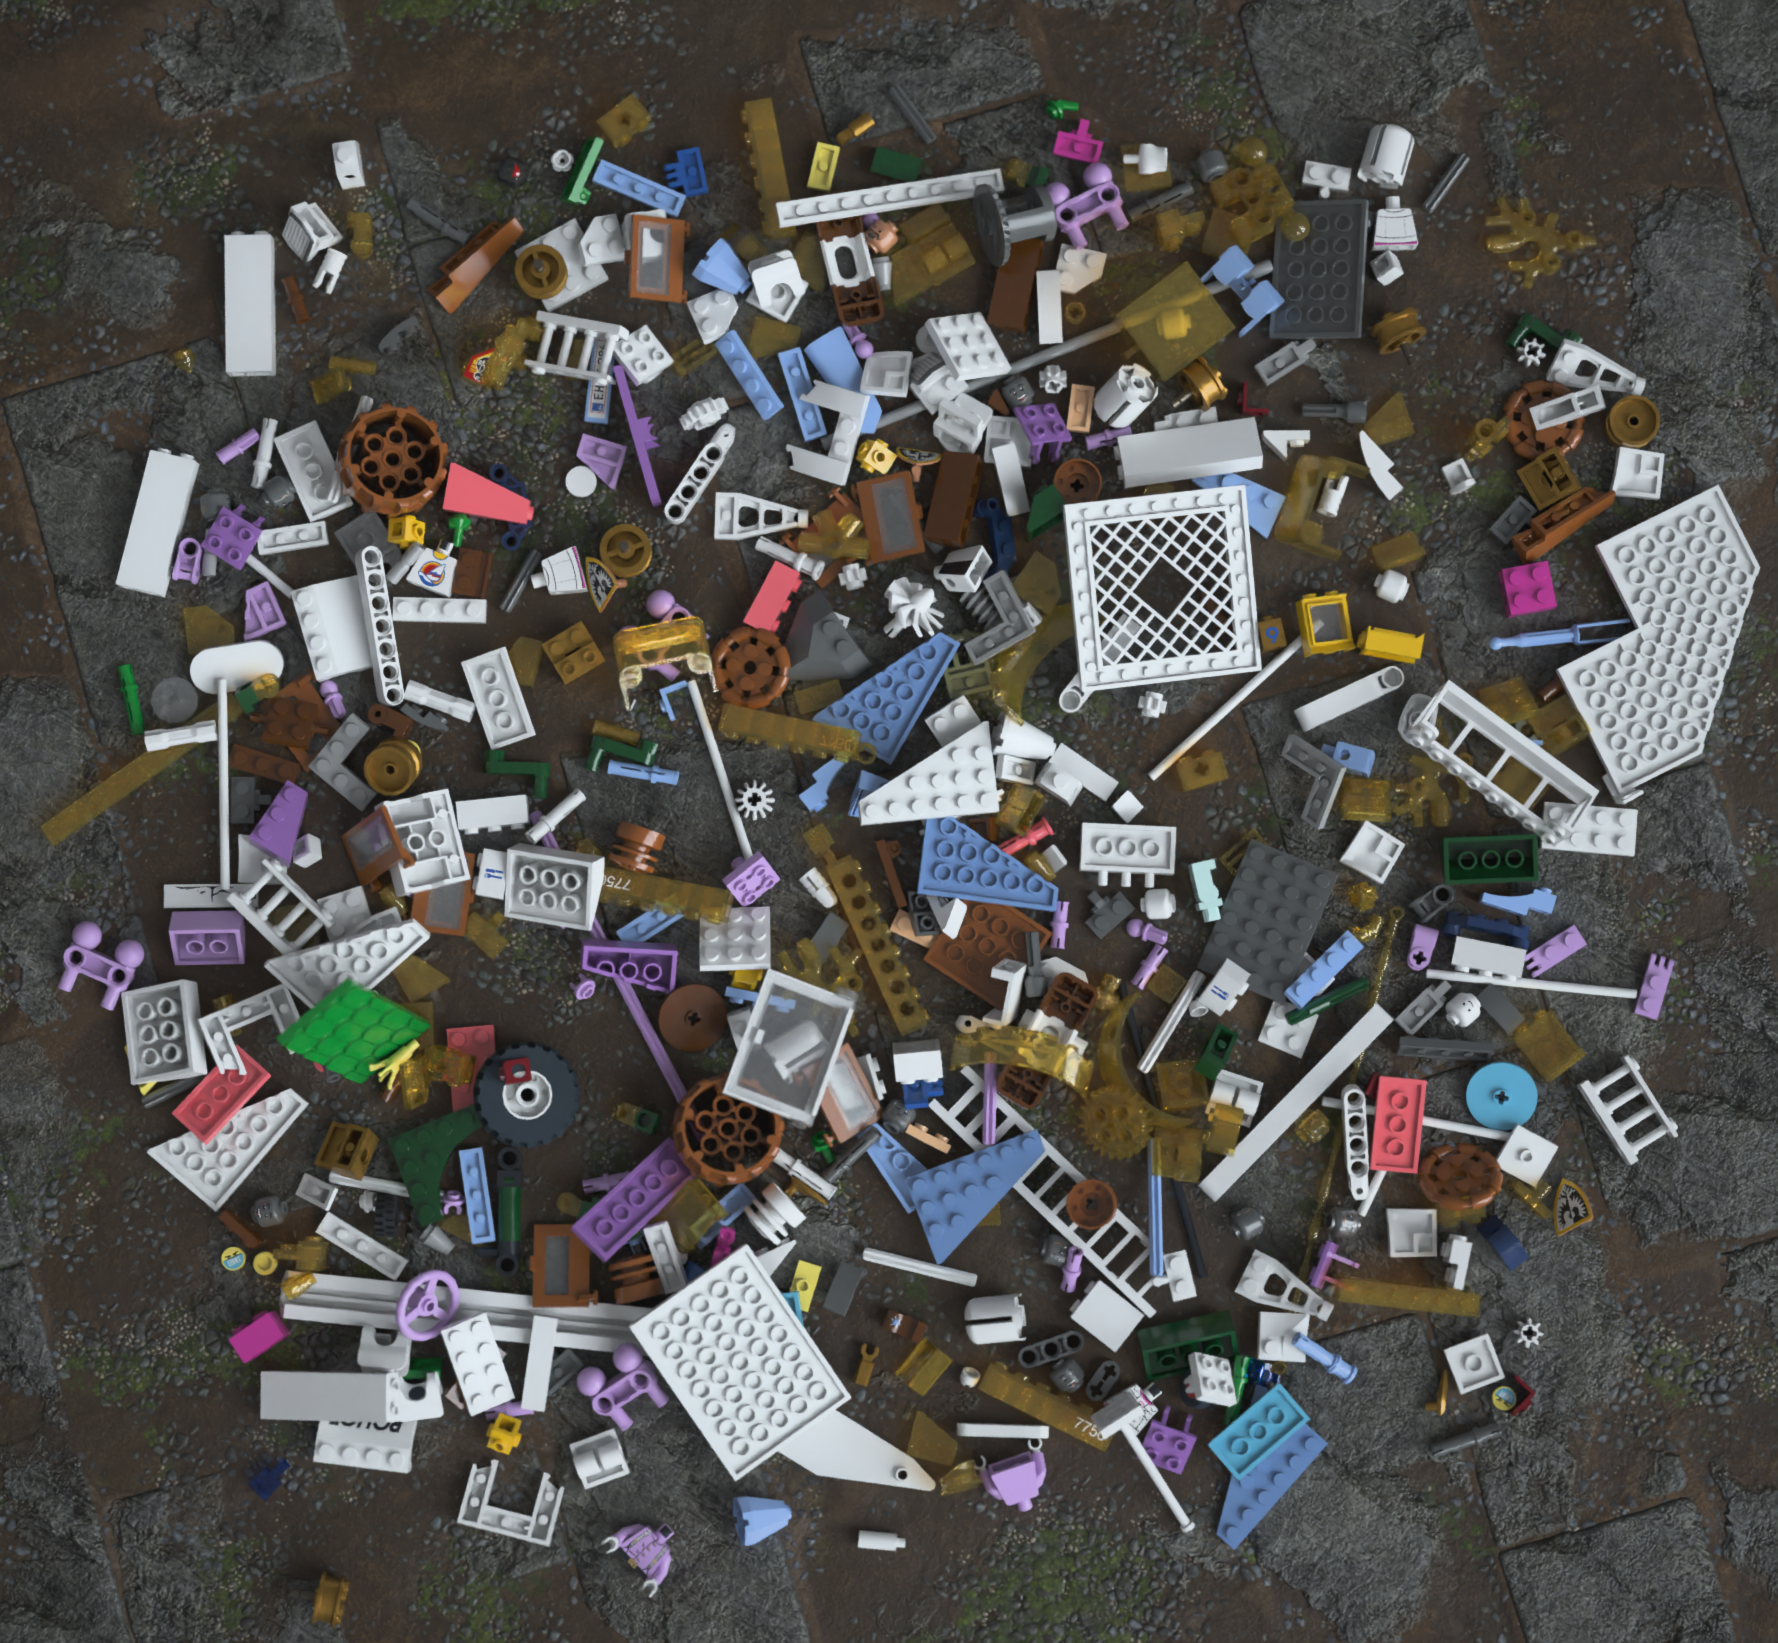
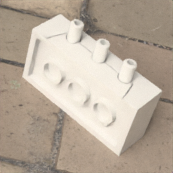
[1079,823,1176,888]

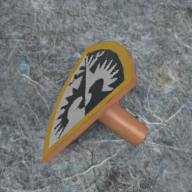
[896,447,942,482]
[586,557,627,613]
[1553,1178,1594,1237]

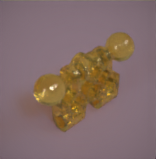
[1208,137,1310,246]

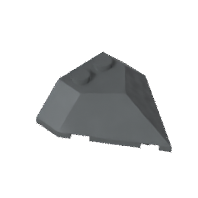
[773,590,873,680]

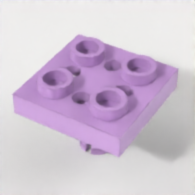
[722,851,781,907]

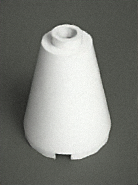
[991,710,1056,760]

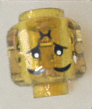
[1295,1109,1330,1143]

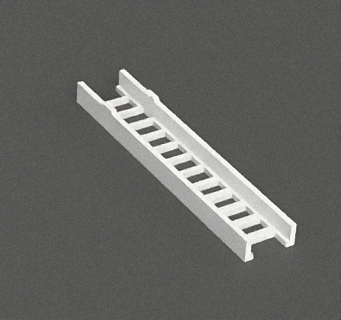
[928,1065,1166,1318]

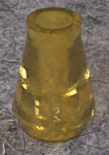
[1022,849,1056,882]
[378,882,410,917]
[280,1270,317,1300]

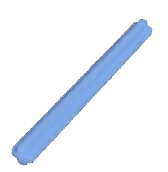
[1147,1138,1163,1276]

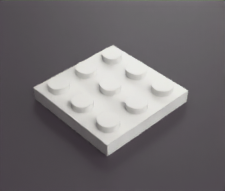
[514,218,609,312]
[925,312,1012,381]
[699,906,771,971]

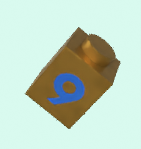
[1258,615,1287,652]

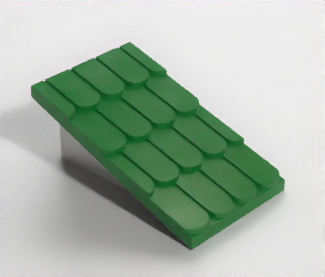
[276,978,431,1084]

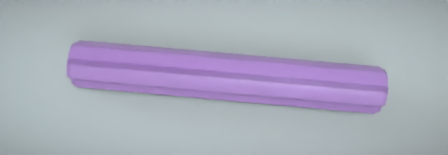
[982,1051,997,1145]

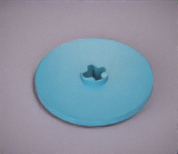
[1466,1062,1538,1130]

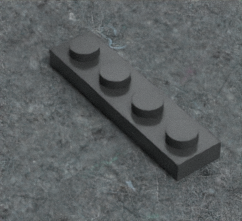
[1397,1035,1494,1062]

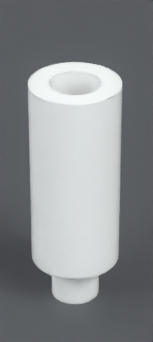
[858,1530,906,1551]

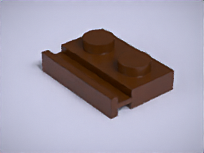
[451,548,494,599]
[218,1209,264,1249]

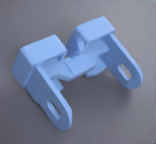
[1195,245,1285,337]

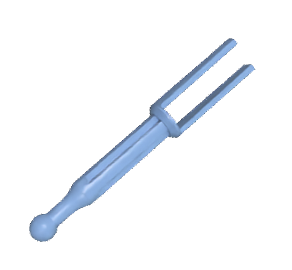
[1489,618,1630,650]

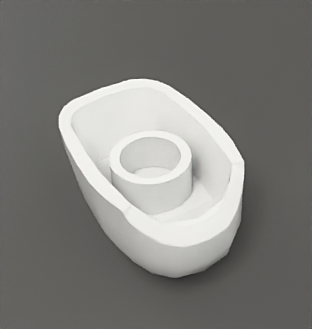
[1398,693,1438,745]

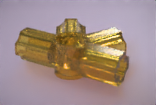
[798,510,870,560]

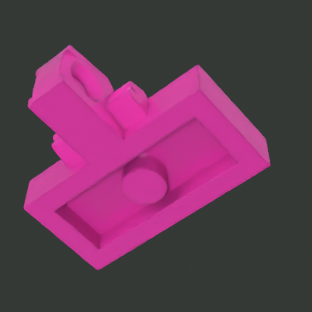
[1053,119,1103,164]
[710,1225,735,1268]

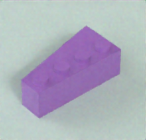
[580,939,678,994]

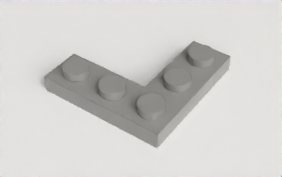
[964,570,1037,665]
[308,713,378,811]
[1281,734,1347,829]

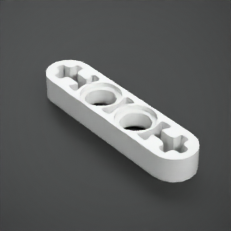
[957,1423,1049,1438]

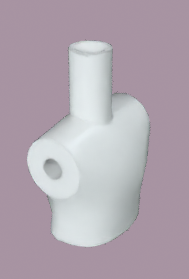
[1123,144,1167,174]

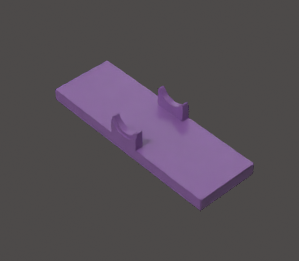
[613,364,662,507]
[571,1137,695,1263]

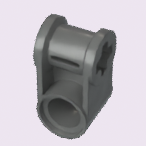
[1408,884,1454,924]

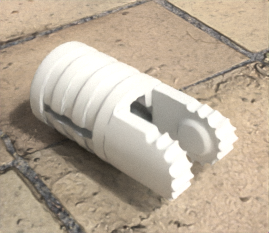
[312,248,347,295]
[1316,472,1349,517]
[799,867,838,908]

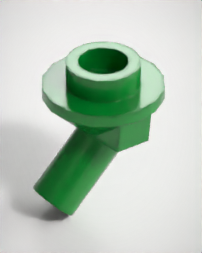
[1046,99,1079,120]
[448,513,471,547]
[811,1131,836,1165]

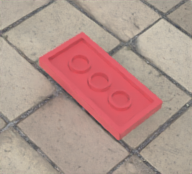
[447,1025,496,1112]
[172,1044,271,1145]
[1369,1075,1427,1174]

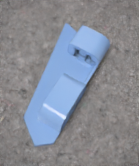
[804,326,882,434]

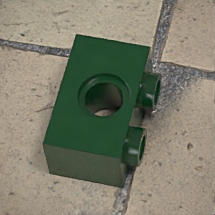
[1193,1023,1239,1081]

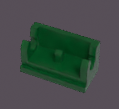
[871,146,923,182]

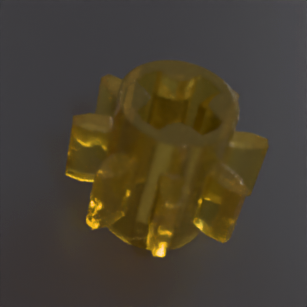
[1348,881,1378,911]

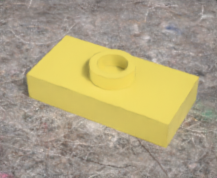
[807,142,840,193]
[789,1260,822,1312]

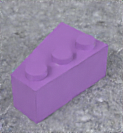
[249,780,308,868]

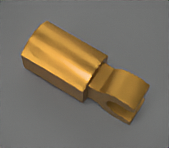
[836,112,875,146]
[852,1343,879,1387]

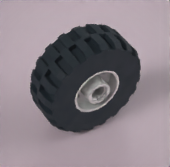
[473,1042,580,1148]

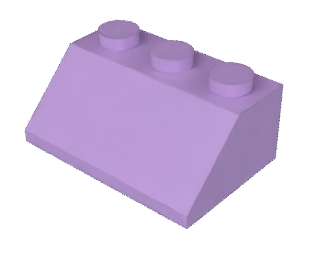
[169,911,245,965]

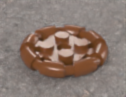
[1501,380,1585,462]
[710,626,791,710]
[1417,1143,1503,1211]

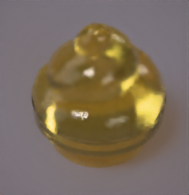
[173,348,196,373]

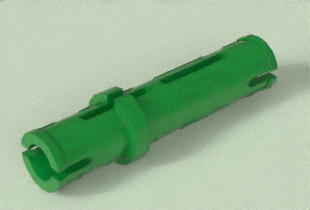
[117,664,146,735]
[1223,1353,1250,1425]

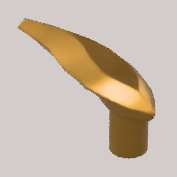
[784,1177,828,1205]
[1425,1370,1448,1416]

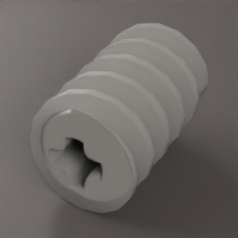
[960,585,1003,631]

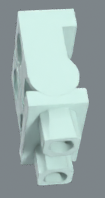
[1188,859,1223,923]

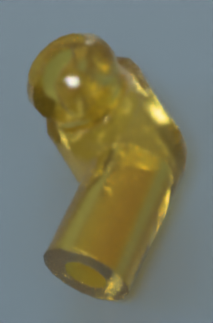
[1352,915,1385,943]

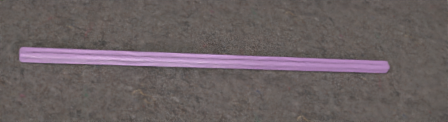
[529,810,708,1143]

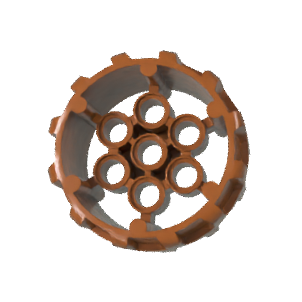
[335,402,449,519]
[670,1072,785,1187]

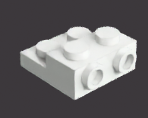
[1440,1234,1472,1290]

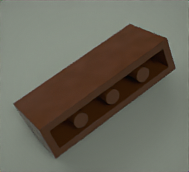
[987,238,1045,334]
[923,451,985,549]

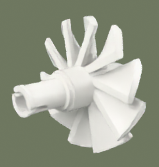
[884,577,944,638]

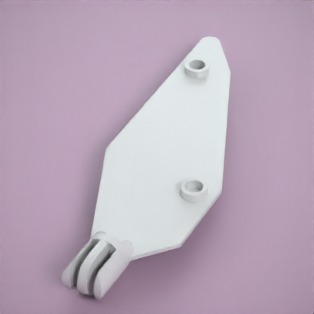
[778,1410,935,1491]

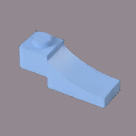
[799,747,855,812]
[1478,886,1557,917]
[685,1183,757,1250]

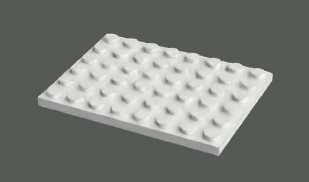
[629,1243,851,1481]

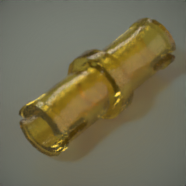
[329,355,377,376]
[592,719,641,746]

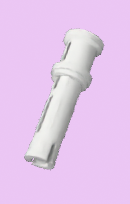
[755,536,825,581]

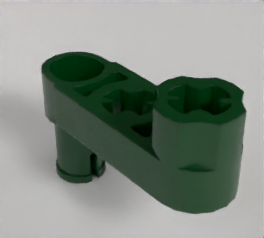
[1504,312,1583,353]
[583,734,659,773]
[483,750,550,799]

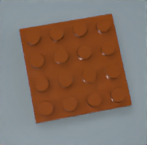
[923,900,1052,1011]

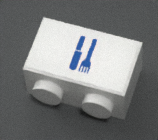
[472,848,507,901]
[1197,958,1250,1017]

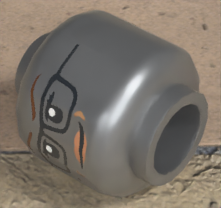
[1324,1207,1361,1238]

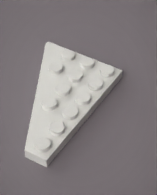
[858,721,999,826]
[264,918,430,1008]
[147,1088,309,1212]

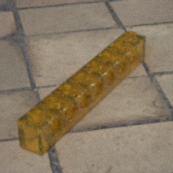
[825,854,930,1038]

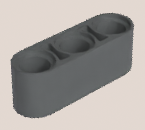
[1017,1330,1084,1368]

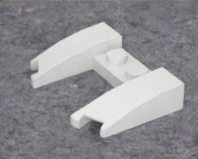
[786,380,870,485]
[196,983,300,1075]
[457,1460,564,1547]

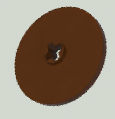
[658,983,727,1052]

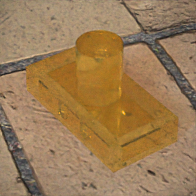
[310,367,352,404]
[1510,1180,1553,1221]

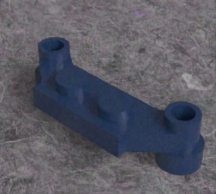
[489,463,533,551]
[973,498,1017,581]
[1441,911,1530,951]

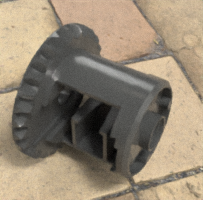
[973,183,1057,267]

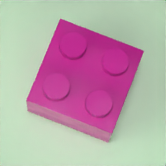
[1498,561,1557,618]
[229,1310,291,1363]

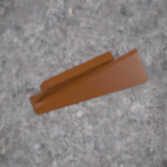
[427,216,524,314]
[1511,487,1616,565]

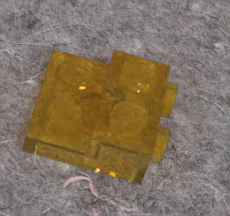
[1491,756,1551,811]

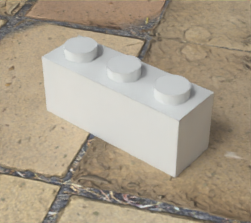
[456,795,530,835]
[1451,936,1527,982]

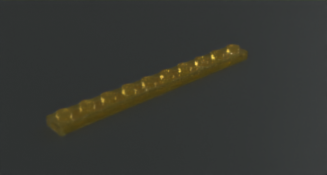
[40,692,245,846]

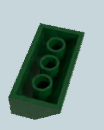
[1439,833,1539,885]
[1137,1310,1238,1382]

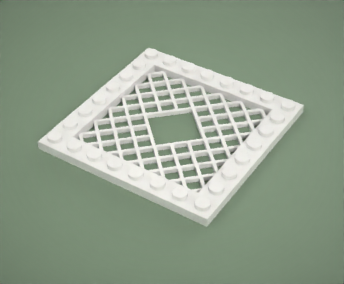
[1062,485,1262,692]

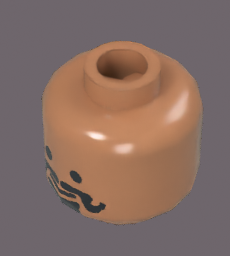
[864,220,898,254]

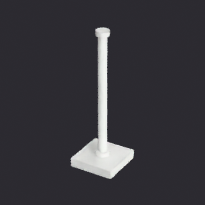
[1090,1391,1195,1533]

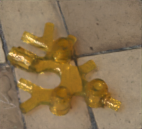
[1485,197,1596,290]
[480,311,544,391]
[1393,717,1473,827]
[777,937,864,1038]

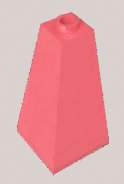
[443,463,534,525]

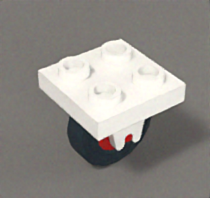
[1180,1352,1237,1409]

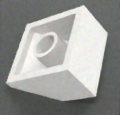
[892,1039,943,1084]

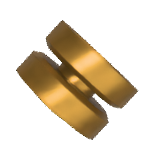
[1604,395,1660,449]
[364,737,423,795]

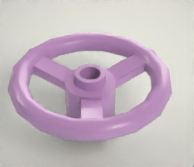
[396,1269,459,1341]

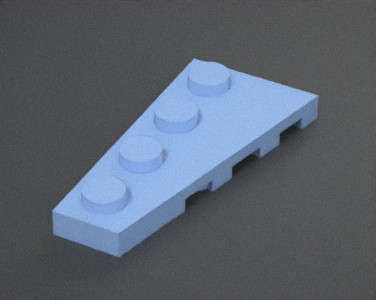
[1191,473,1286,539]
[856,1122,928,1214]

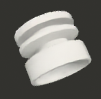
[744,1182,806,1245]

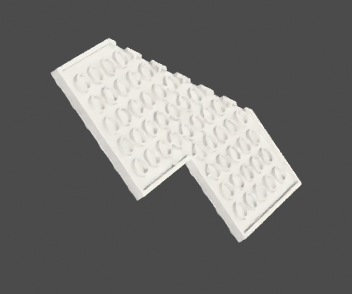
[1556,485,1760,795]

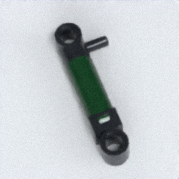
[477,1147,523,1277]

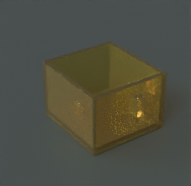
[1108,261,1236,382]

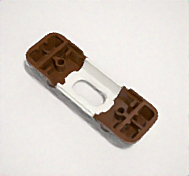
[815,190,884,327]
[996,972,1098,1109]

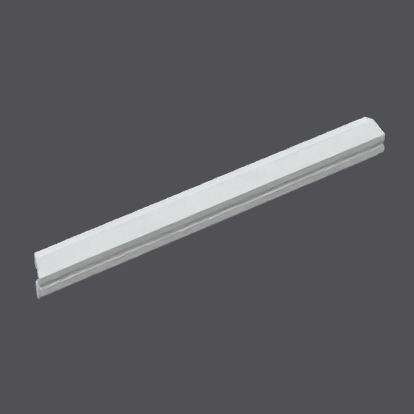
[279,1270,653,1356]

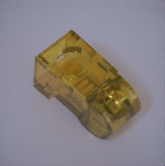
[347,212,373,259]

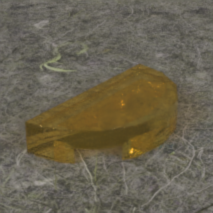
[440,1214,484,1248]

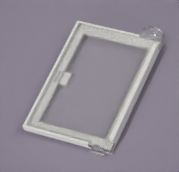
[722,968,858,1129]

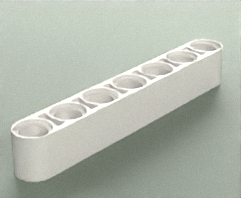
[355,546,404,707]

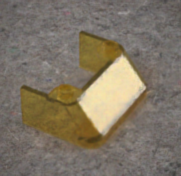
[1274,454,1370,561]
[613,616,718,711]

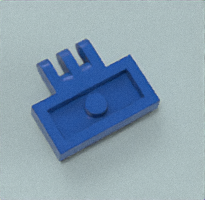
[663,147,709,198]
[903,1078,944,1110]

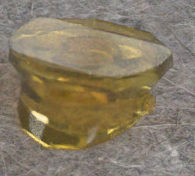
[939,1460,984,1497]

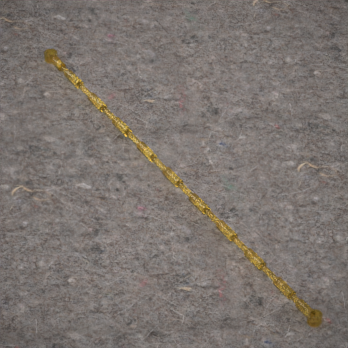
[1271,906,1404,1375]

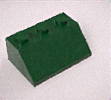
[1025,484,1067,543]

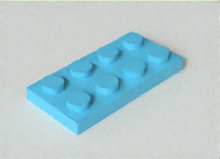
[1207,1382,1310,1481]

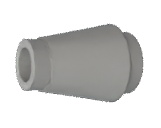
[871,257,892,291]
[419,1224,455,1256]

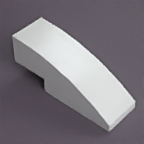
[1036,269,1063,344]
[1529,385,1607,431]
[1358,430,1403,500]
[991,443,1030,516]

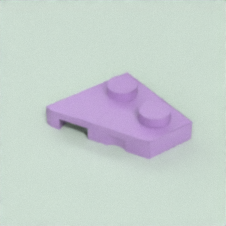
[576,434,628,490]
[244,581,287,641]

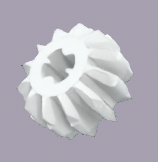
[735,780,775,820]

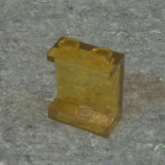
[1512,1009,1587,1083]
[654,1179,728,1254]

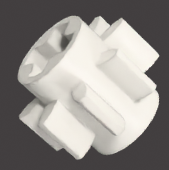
[1516,338,1546,368]
[1039,365,1067,393]
[838,563,867,590]
[1137,691,1167,718]
[1512,1318,1543,1348]

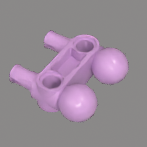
[1045,162,1129,251]
[616,589,710,682]
[57,921,144,1010]
[577,1343,669,1431]

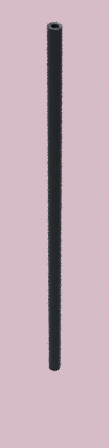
[1116,982,1208,1279]

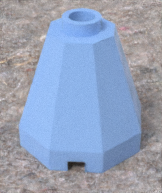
[692,238,751,295]
[733,1496,791,1546]

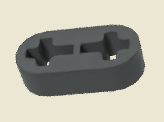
[1085,1360,1120,1401]

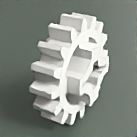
[679,397,729,431]

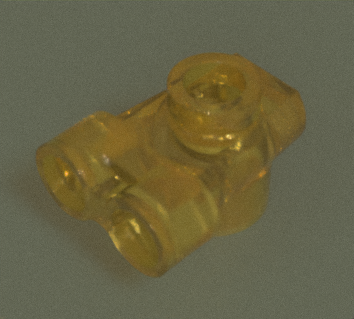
[1094,973,1122,1012]

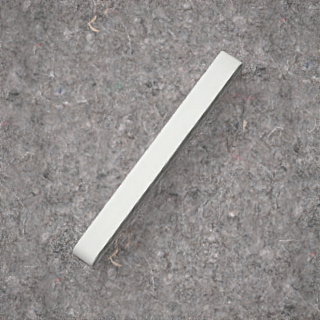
[1198,1003,1394,1202]

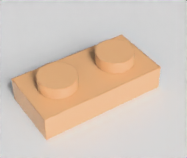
[1066,384,1095,434]
[890,909,941,949]
[905,1122,951,1154]

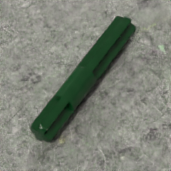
[1285,977,1369,1026]

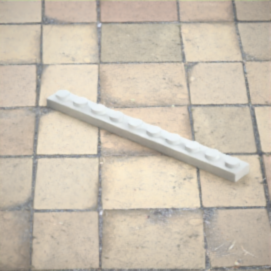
[775,168,1005,228]

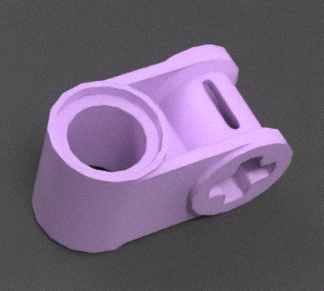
[172,538,204,584]
[1407,924,1439,971]

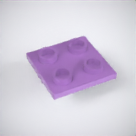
[1013,403,1072,464]
[201,504,265,570]
[1309,1241,1360,1291]
[1137,1405,1197,1475]

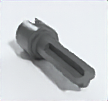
[1302,400,1367,423]
[1024,931,1048,997]

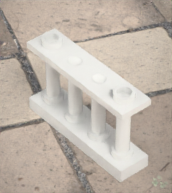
[524,311,629,387]
[227,858,336,955]
[1576,1055,1678,1165]

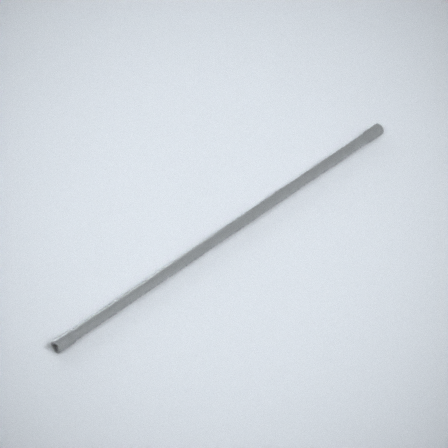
[820,259,1273,451]

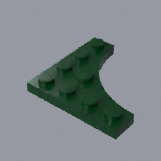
[388,1104,483,1227]

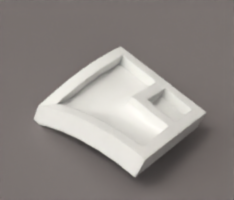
[860,351,913,397]
[984,416,1032,469]
[1609,447,1664,501]
[1338,820,1405,885]
[238,834,287,885]
[1386,1208,1437,1257]
[1257,1312,1310,1362]

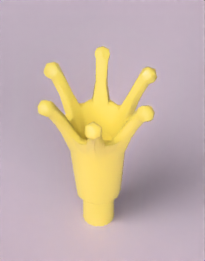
[369,1039,420,1090]

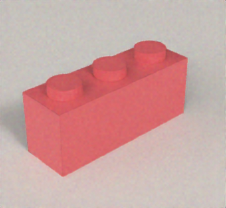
[743,560,802,634]

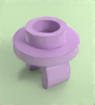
[569,974,595,1000]
[441,1190,465,1215]

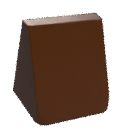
[987,389,1009,417]
[969,817,999,842]

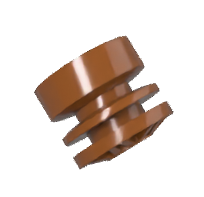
[1053,458,1102,504]
[607,821,666,874]
[1066,1179,1118,1230]
[607,1253,665,1305]

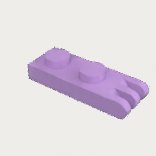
[1524,925,1587,978]
[1633,953,1675,1020]

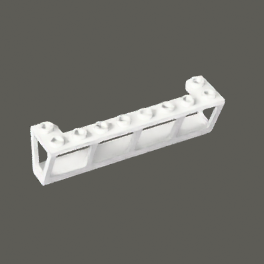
[1404,680,1599,847]

